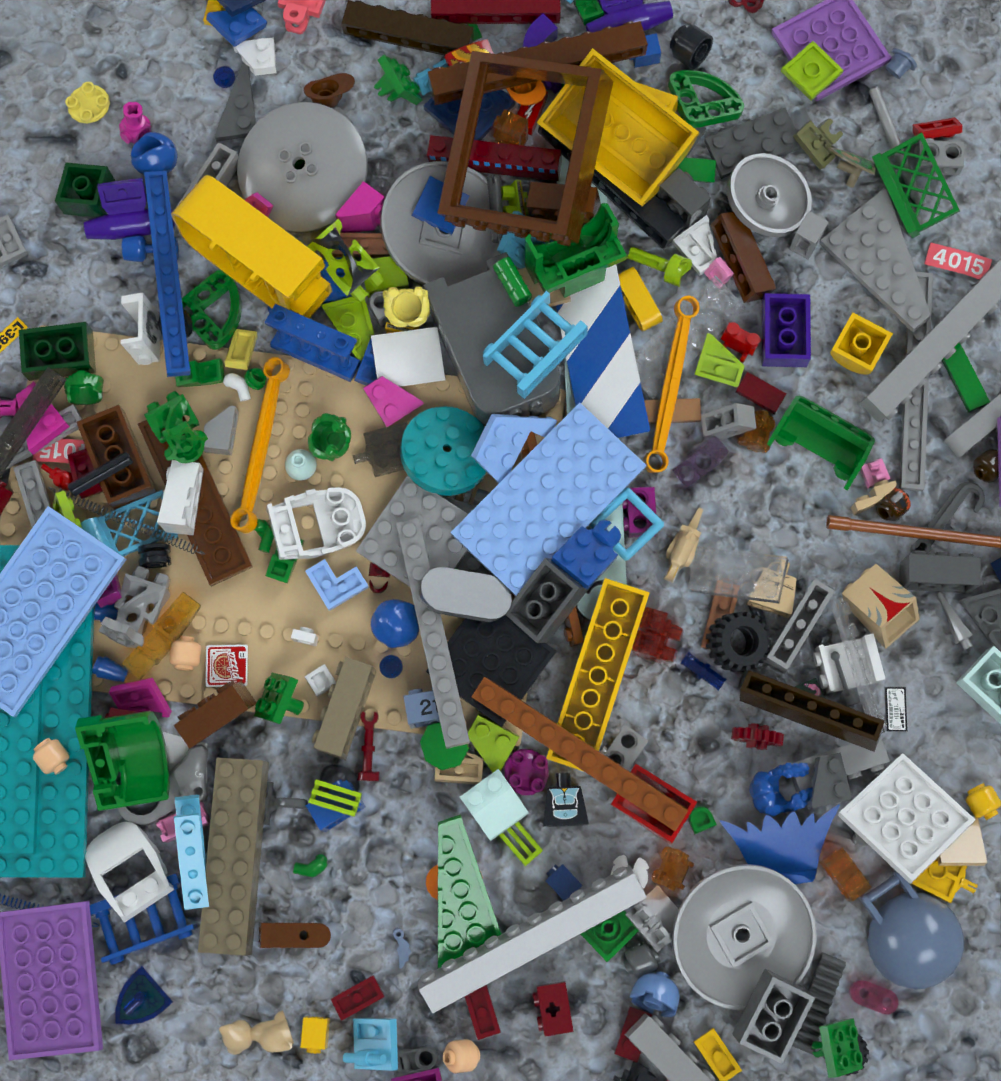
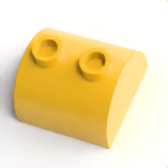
[830,312,893,375]

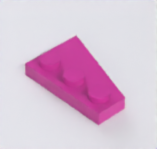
[16,381,70,455]

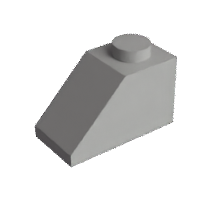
[204,406,239,456]

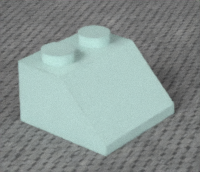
[460,769,529,841]

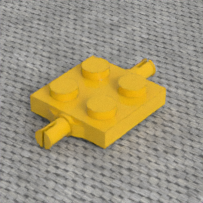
[911,859,978,903]

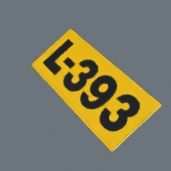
[0,317,28,353]

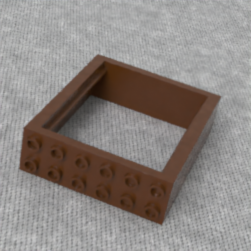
[438,51,613,246]

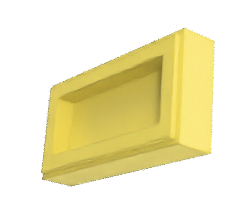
[225,329,258,370]

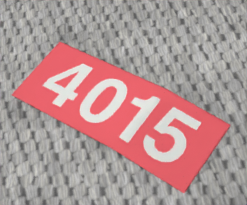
[925,242,992,280]
[32,438,86,463]

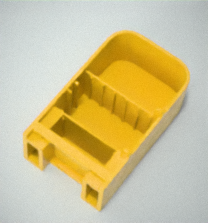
[171,175,332,319]

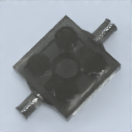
[353,422,408,477]

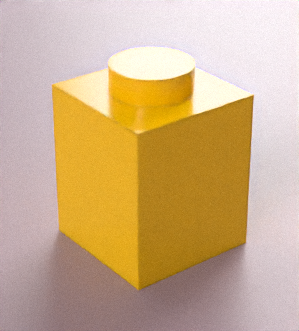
[300,1016,330,1054]

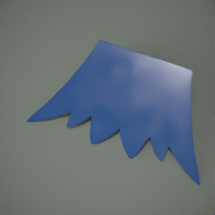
[720,804,840,884]

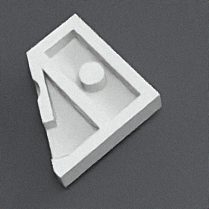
[233,37,277,76]
[672,215,717,276]

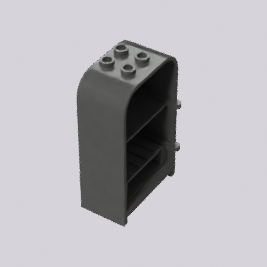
[423,252,560,427]

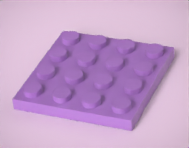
[771,0,892,102]

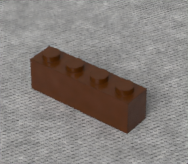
[710,212,776,303]

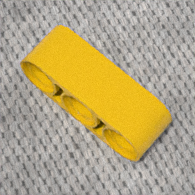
[618,267,663,332]

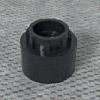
[670,25,713,69]

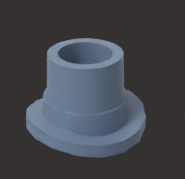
[885,48,917,79]

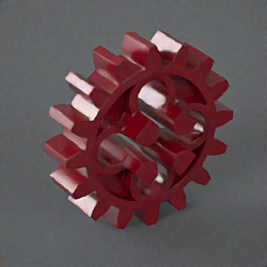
[731,723,784,750]

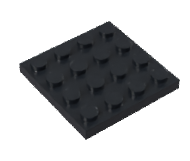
[426,615,557,727]

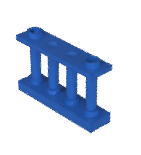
[265,304,361,382]
[90,873,198,965]

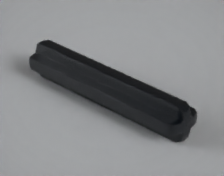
[68,452,133,496]

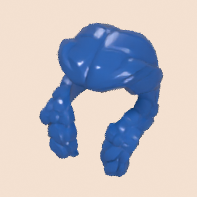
[749,763,813,817]

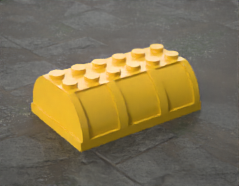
[537,48,700,207]

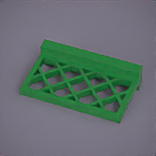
[872,133,960,238]

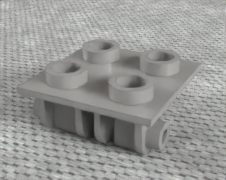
[625,885,678,952]

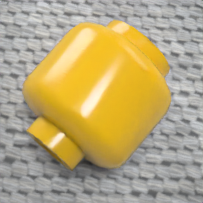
[965,783,1001,820]

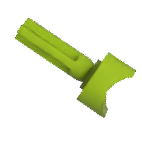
[627,247,692,287]

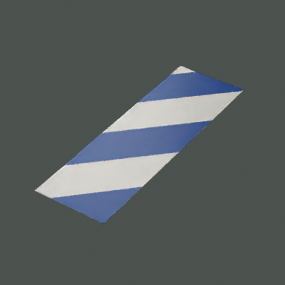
[556,265,650,438]

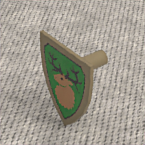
[828,147,876,188]

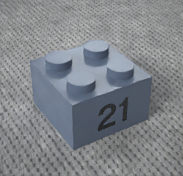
[404,687,440,729]

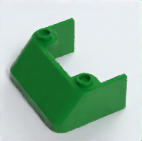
[767,396,875,491]

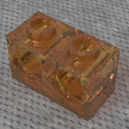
[493,109,528,146]
[819,847,872,902]

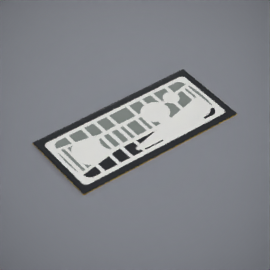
[885,687,908,731]

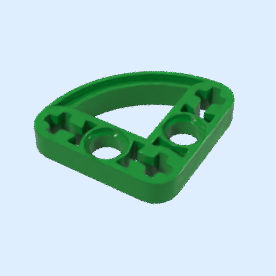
[668,70,745,128]
[182,270,242,350]

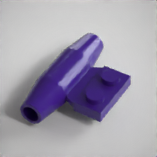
[586,0,673,32]
[84,178,175,240]

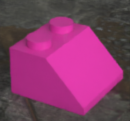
[335,181,385,233]

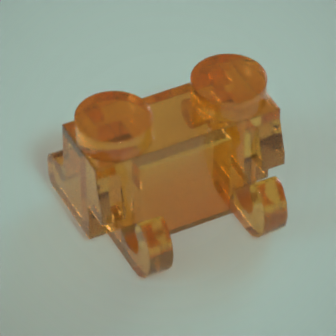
[737,410,775,453]
[651,846,694,891]

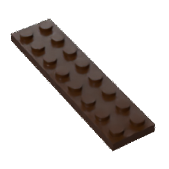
[138,416,253,587]

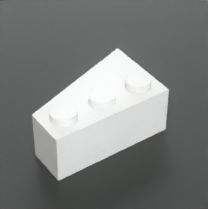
[157,460,204,535]

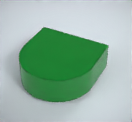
[688,807,717,835]

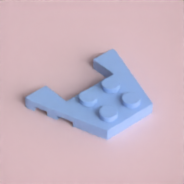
[471,414,557,484]

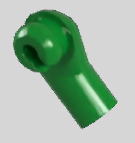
[293,854,328,878]

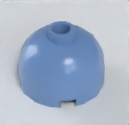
[630,971,680,1017]

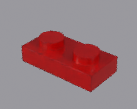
[913,117,963,139]

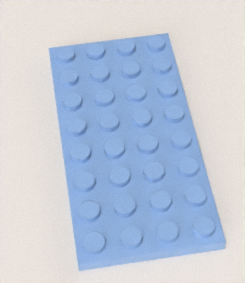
[451,403,647,596]
[0,506,127,717]

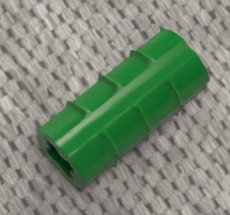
[493,257,532,307]

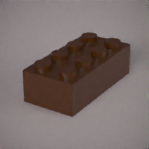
[76,405,157,510]

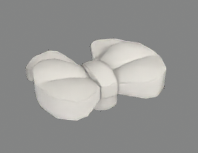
[610,855,649,889]

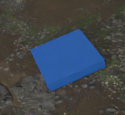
[411,176,469,235]

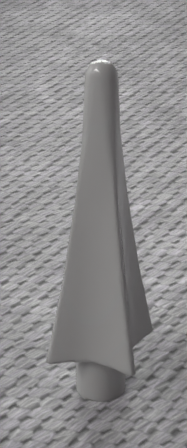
[937,591,973,650]

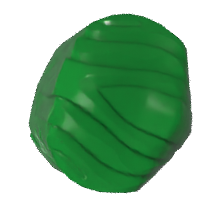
[63,370,104,405]

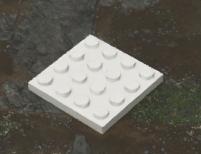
[838,753,976,884]

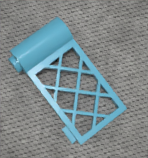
[81,490,178,556]

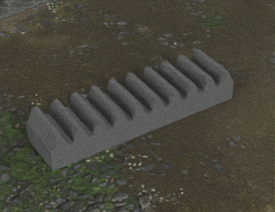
[792,952,846,1055]

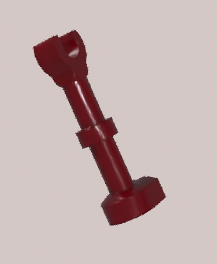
[357,712,380,781]

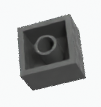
[658,168,711,230]

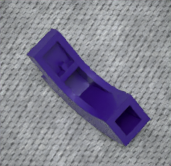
[523,14,562,94]

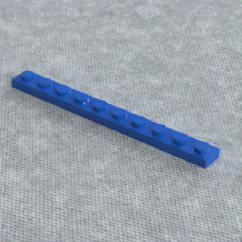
[144,171,190,377]

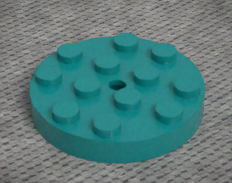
[400,406,487,496]

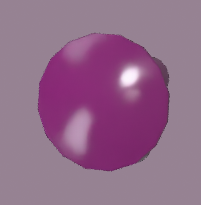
[504,749,549,796]

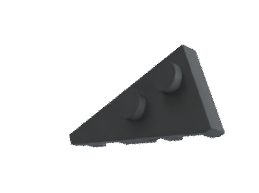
[215,63,256,142]

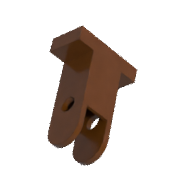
[258,922,331,948]

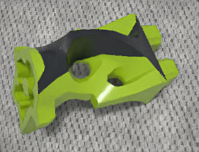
[307,219,384,302]

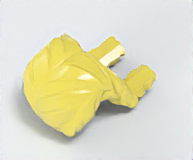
[383,287,430,327]

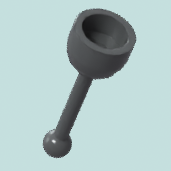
[831,651,860,707]

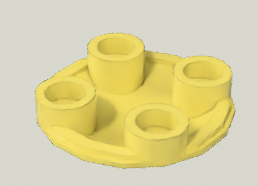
[65,82,110,124]

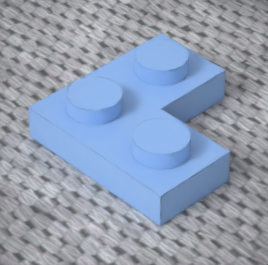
[305,559,369,611]

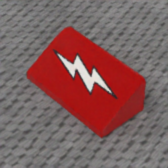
[512,91,548,136]

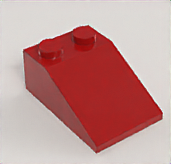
[611,764,697,844]

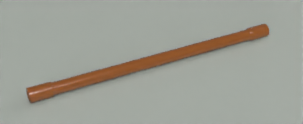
[826,515,1001,548]

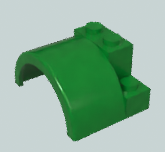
[75,711,170,811]

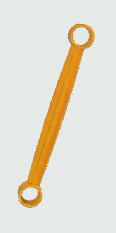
[643,296,700,473]
[230,357,290,534]

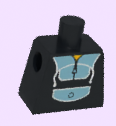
[543,773,589,827]

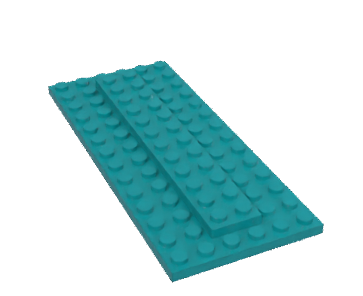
[0,545,95,878]

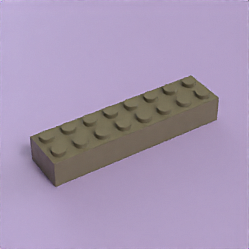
[198,758,269,956]

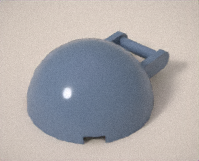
[858,870,964,990]

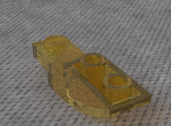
[122,592,201,680]

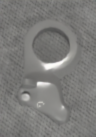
[117,744,208,826]

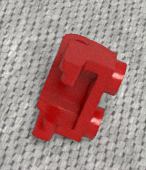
[720,322,761,363]

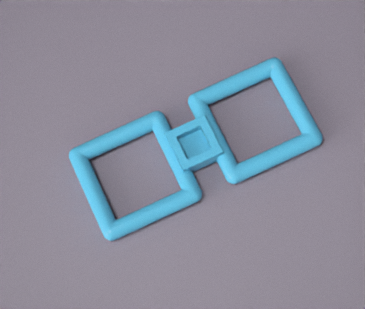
[590,487,664,561]

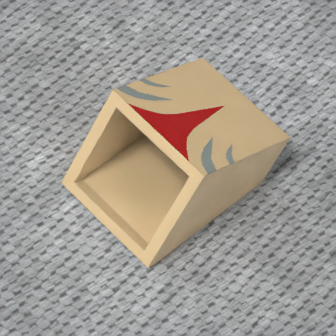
[842,564,920,649]

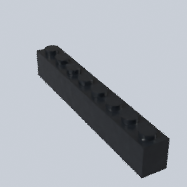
[538,125,685,250]

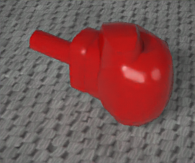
[41,464,73,491]

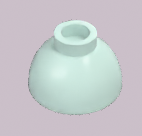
[285,449,317,481]

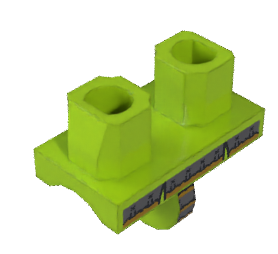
[501,180,529,216]

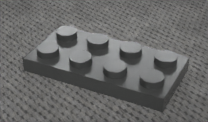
[704,108,802,179]

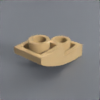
[851,480,897,515]

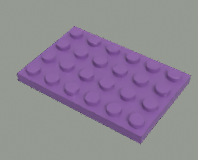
[0,901,103,1060]

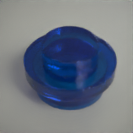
[213,66,235,88]
[379,655,403,679]

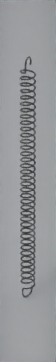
[48,487,205,555]

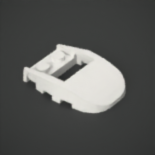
[266,487,366,560]
[85,822,174,923]

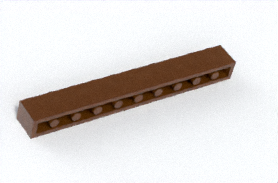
[428,21,648,105]

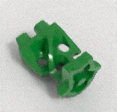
[144,391,208,463]

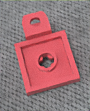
[278,0,326,34]

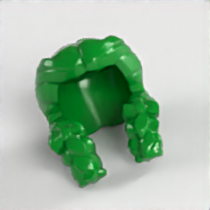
[308,413,351,461]

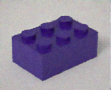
[762,293,811,368]

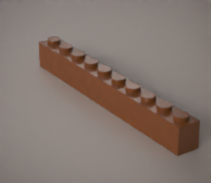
[472,677,688,831]

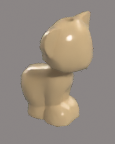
[219,1010,294,1055]

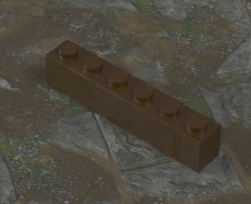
[341,0,474,56]
[740,670,885,752]

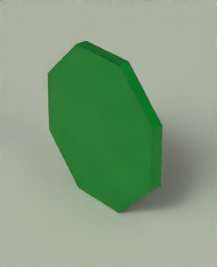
[420,722,469,770]

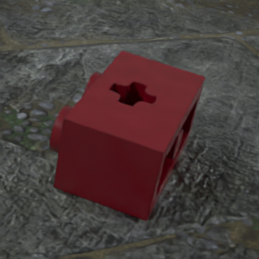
[533,981,574,1037]

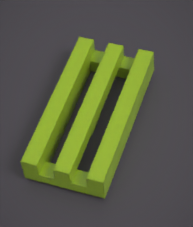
[308,779,362,817]
[499,822,543,866]

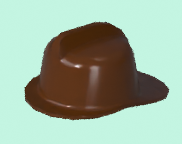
[304,73,355,108]

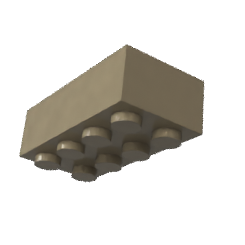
[312,657,376,761]

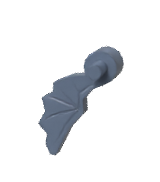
[393,927,411,968]

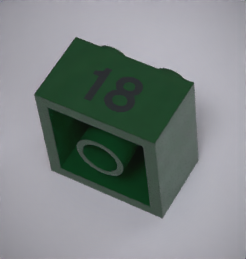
[55,162,115,218]

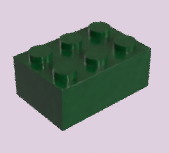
[19,322,96,381]

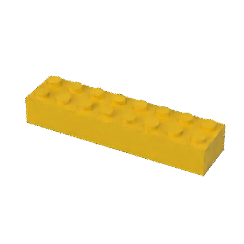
[546,578,650,771]

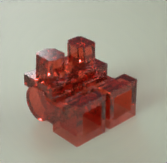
[632,607,684,664]

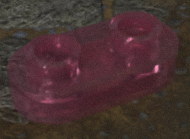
[849,980,898,1014]

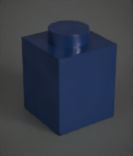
[545,864,583,901]

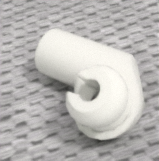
[223,373,251,402]

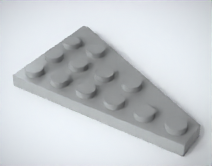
[820,188,931,332]

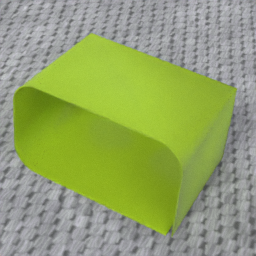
[364,256,409,298]

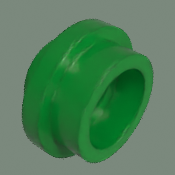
[244,368,266,390]

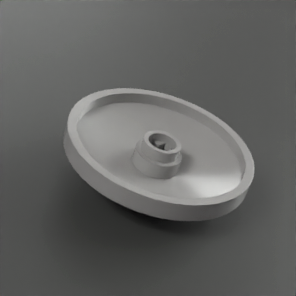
[727,153,812,237]

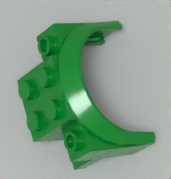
[525,203,627,298]

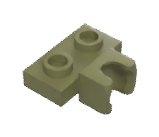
[793,119,843,170]

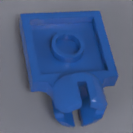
[551,520,621,590]

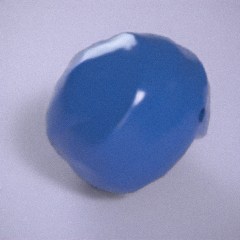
[130,132,178,175]
[370,599,419,648]

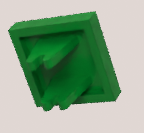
[374,55,423,105]

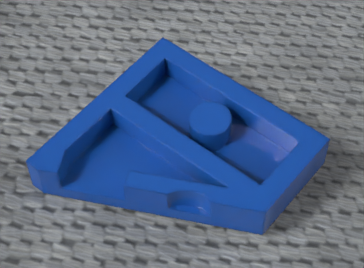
[206,7,267,47]

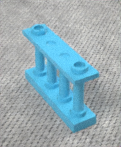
[483,291,588,399]
[174,794,209,910]

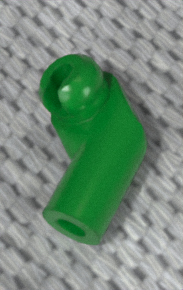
[254,519,274,553]

